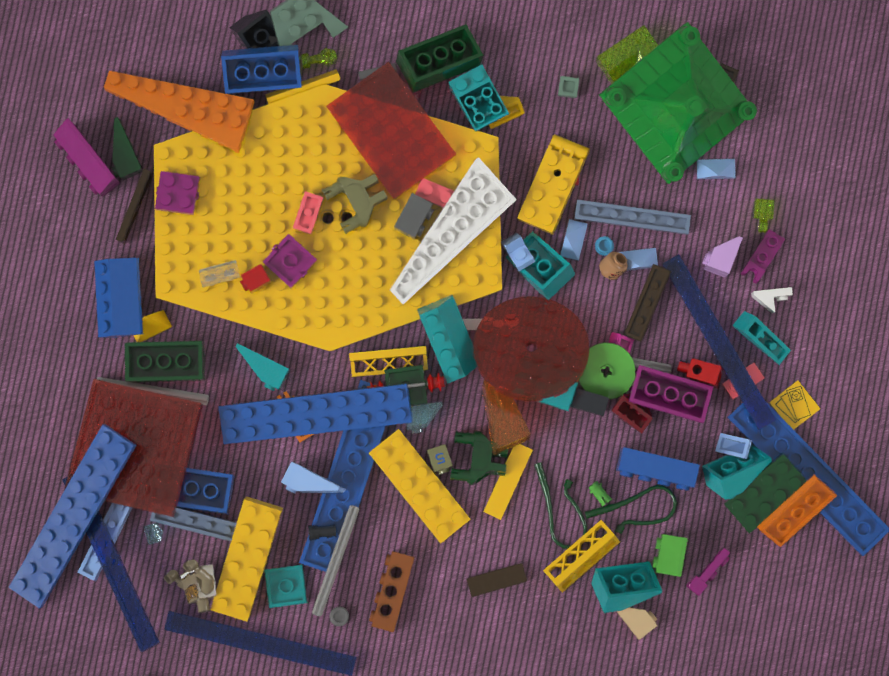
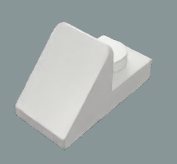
[751,287,793,314]

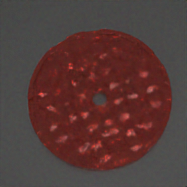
[473,296,590,401]

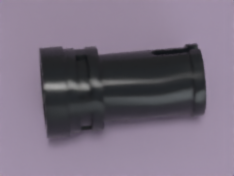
[308,524,336,541]

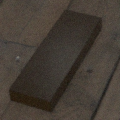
[467,563,527,597]

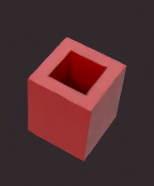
[240,264,272,294]

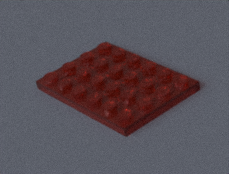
[326,61,456,200]

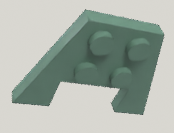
[270,0,348,60]

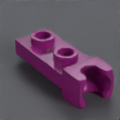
[741,229,785,284]
[686,548,730,596]

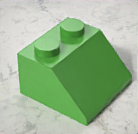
[652,534,688,577]

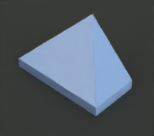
[697,159,735,179]
[561,219,588,261]
[619,248,658,270]
[715,433,752,459]

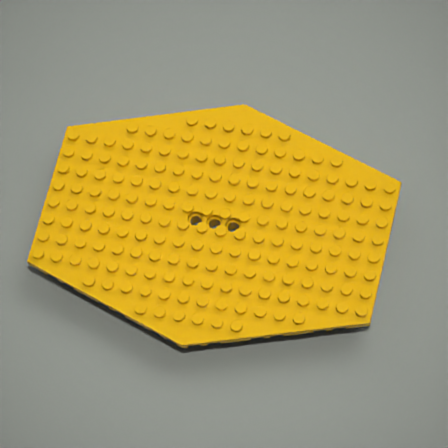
[154,85,502,351]

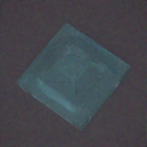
[144,523,163,545]

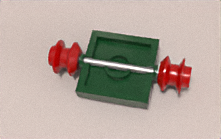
[367,365,445,406]

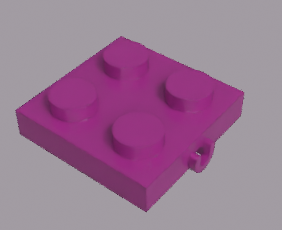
[155,171,200,215]
[263,234,317,289]

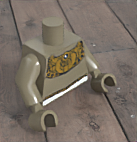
[164,560,216,613]

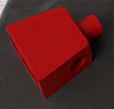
[677,358,723,389]

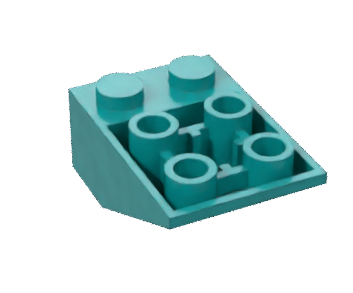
[448,65,509,132]

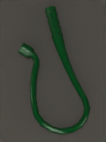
[534,462,588,549]
[585,485,677,535]

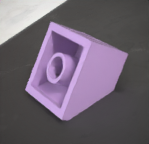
[702,236,743,278]

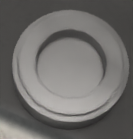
[329,607,349,626]

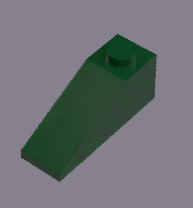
[112,117,143,181]

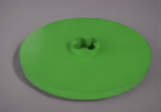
[578,342,635,399]

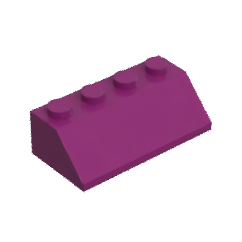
[54,118,120,197]
[629,365,714,424]

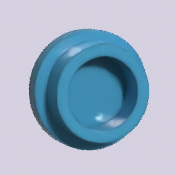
[595,236,614,256]

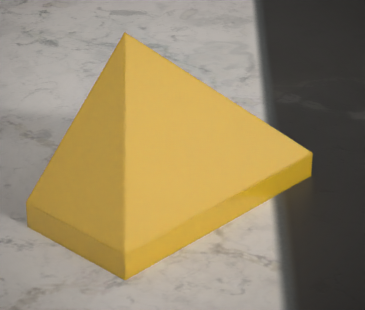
[489,96,525,129]
[134,310,172,342]

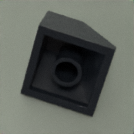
[229,10,279,49]

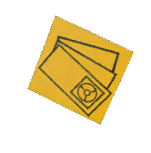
[769,381,820,430]

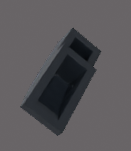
[570,388,609,417]

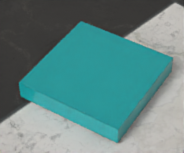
[264,565,308,608]

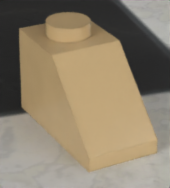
[616,608,657,640]

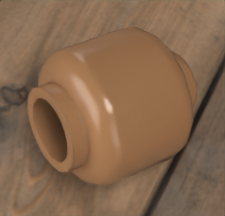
[599,252,628,280]

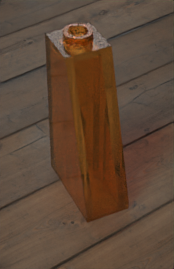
[482,374,531,455]

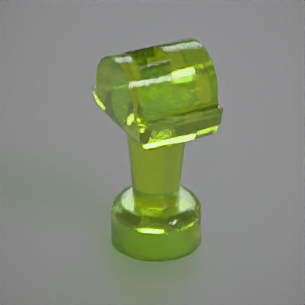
[301,48,337,69]

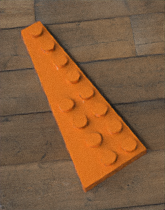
[104,71,255,153]

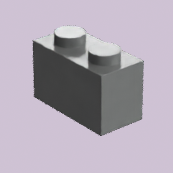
[394,193,434,240]

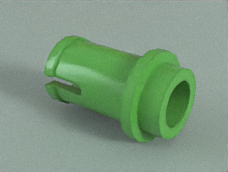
[588,481,612,506]

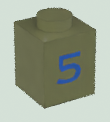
[427,444,453,475]

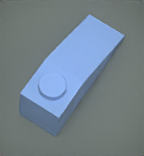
[281,462,346,494]

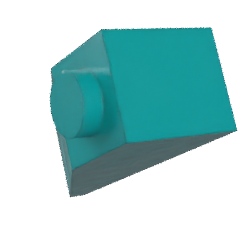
[732,311,791,365]
[235,343,290,391]

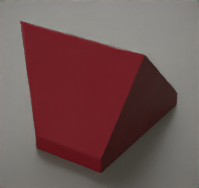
[611,393,653,434]

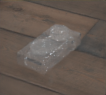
[199,260,240,287]

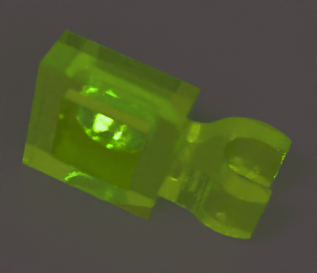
[753,199,774,233]

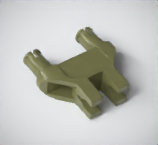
[322,174,388,234]

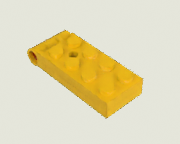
[517,134,590,235]

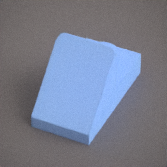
[501,233,535,271]

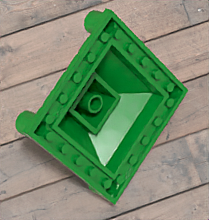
[599,22,757,184]

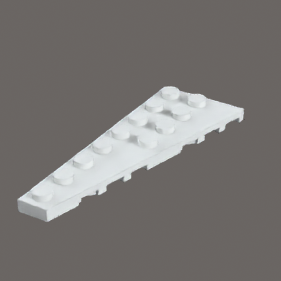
[390,157,517,304]

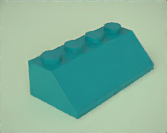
[417,295,481,384]

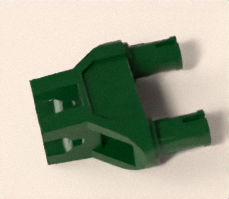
[450,430,508,485]

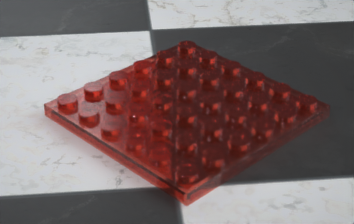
[64,379,203,517]

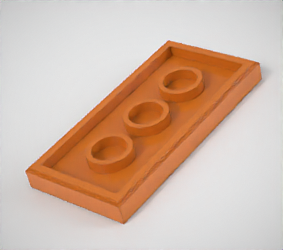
[757,475,837,547]

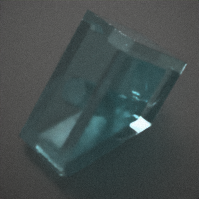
[406,402,443,434]

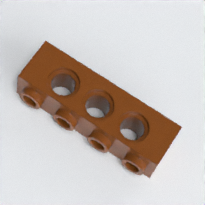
[369,551,415,633]

